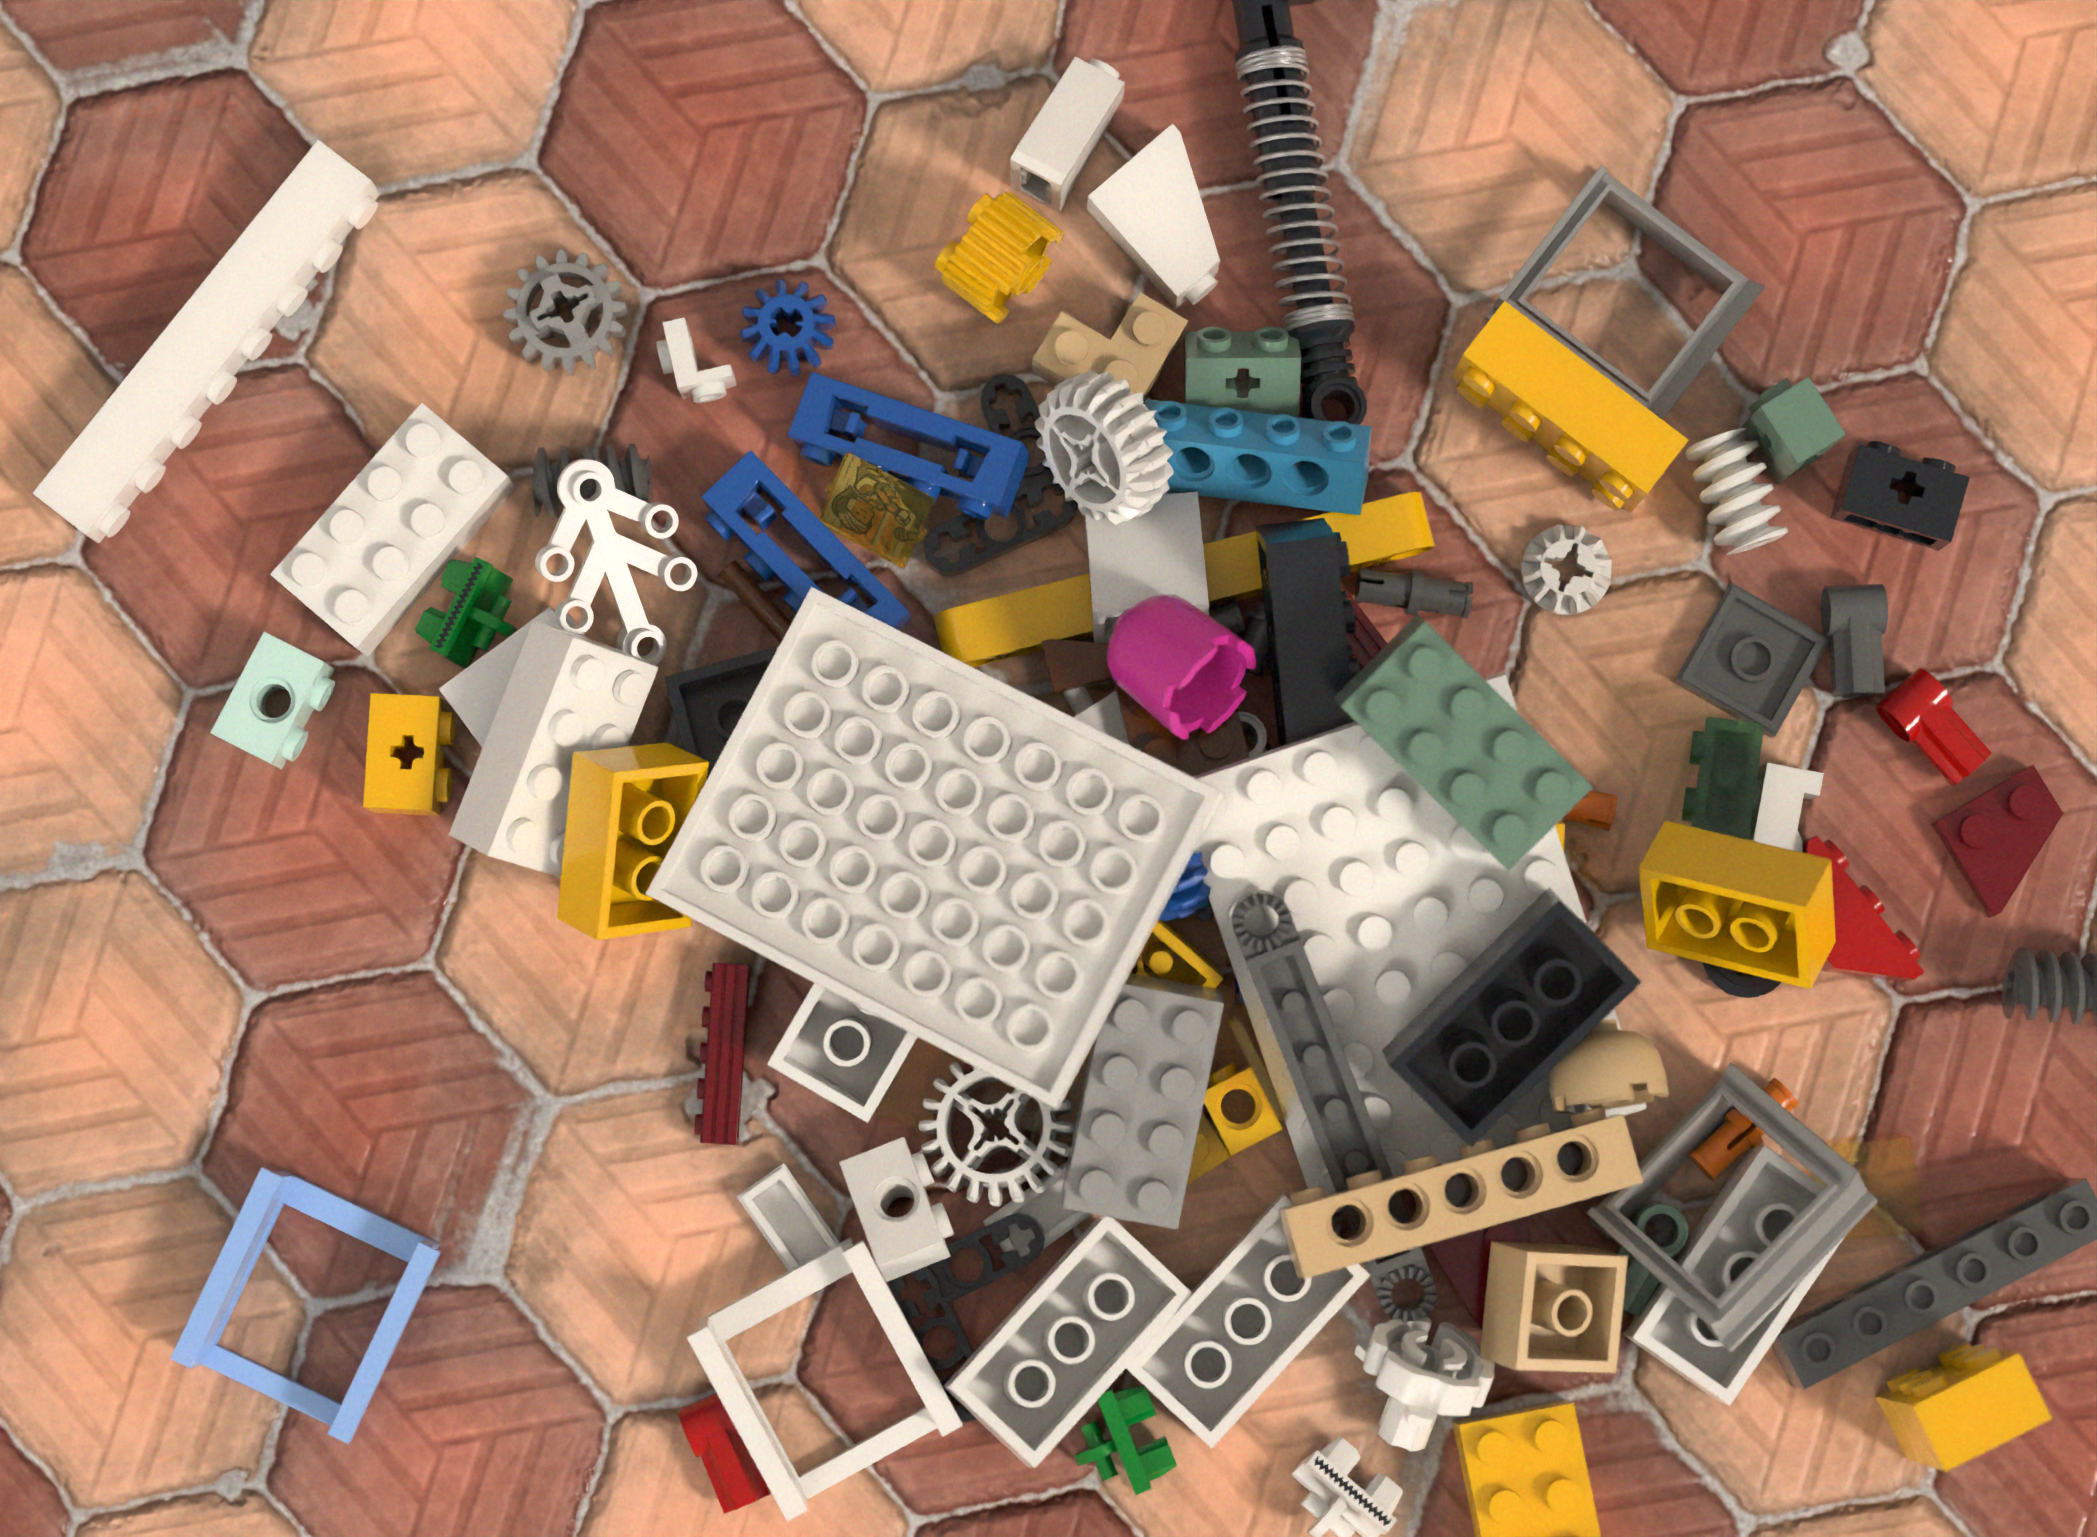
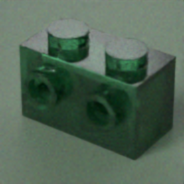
[1681,716,1764,840]

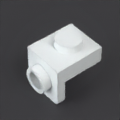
[656,317,737,403]

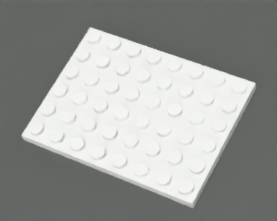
[646,587,1223,1110]
[1193,672,1647,1213]

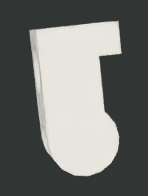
[1746,762,1824,853]

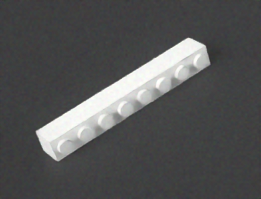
[33,140,380,543]

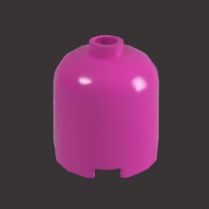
[1106,595,1256,740]

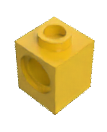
[1203,1063,1283,1156]

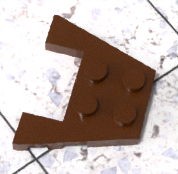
[1042,639,1249,777]

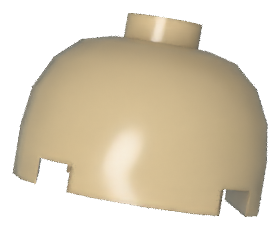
[1549,1019,1669,1114]

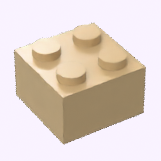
[1480,1241,1628,1373]

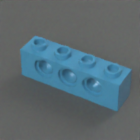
[1144,399,1372,515]

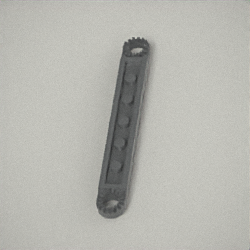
[1231,890,1437,1323]

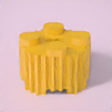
[934,191,1064,324]

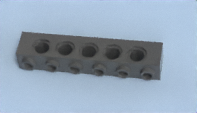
[1771,1178,2097,1389]

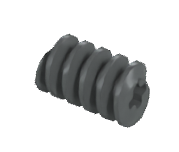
[533,444,652,518]
[2002,947,2097,1026]

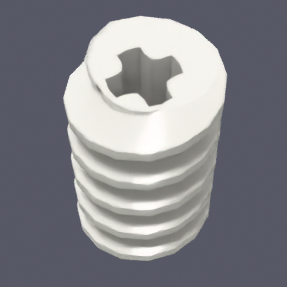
[1685,428,1788,555]

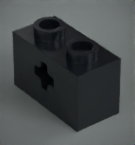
[1831,441,1970,551]

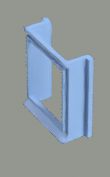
[170,1167,441,1444]

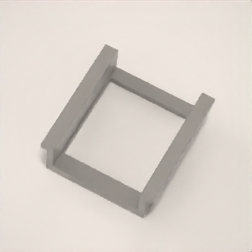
[1485,165,1766,420]
[1587,1062,1878,1353]

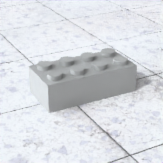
[1061,973,1224,1230]

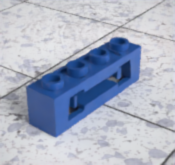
[788,372,1031,520]
[701,450,911,631]

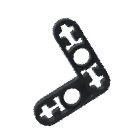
[924,374,1078,577]
[889,1213,1045,1422]

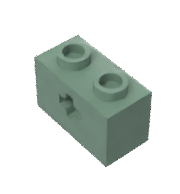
[1183,326,1301,418]
[1741,376,1846,484]

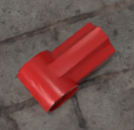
[1876,668,1992,786]
[678,1393,771,1514]

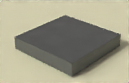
[1673,582,1830,738]

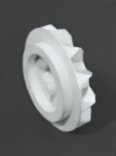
[1521,524,1612,615]

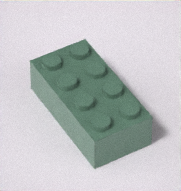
[1334,614,1593,871]

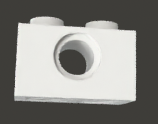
[839,1137,954,1282]

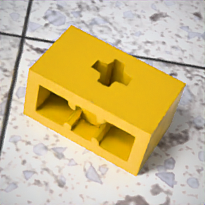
[363,693,456,816]

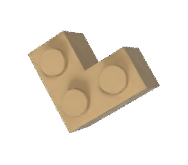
[1032,292,1189,404]

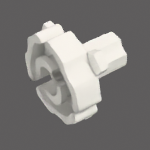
[1354,1316,1494,1452]

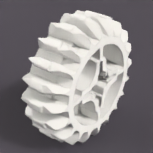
[1034,370,1174,525]
[919,1062,1075,1206]

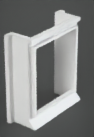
[687,1237,963,1522]

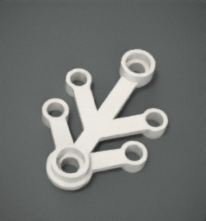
[535,459,697,665]

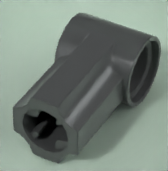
[1821,584,1888,698]

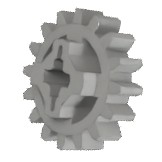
[503,250,628,376]

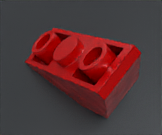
[1802,835,1924,982]

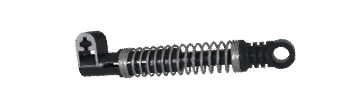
[1232,0,1367,425]

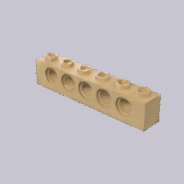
[1278,1106,1643,1279]

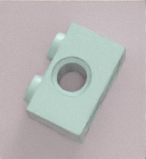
[210,632,335,770]

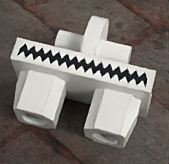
[1291,1436,1403,1537]

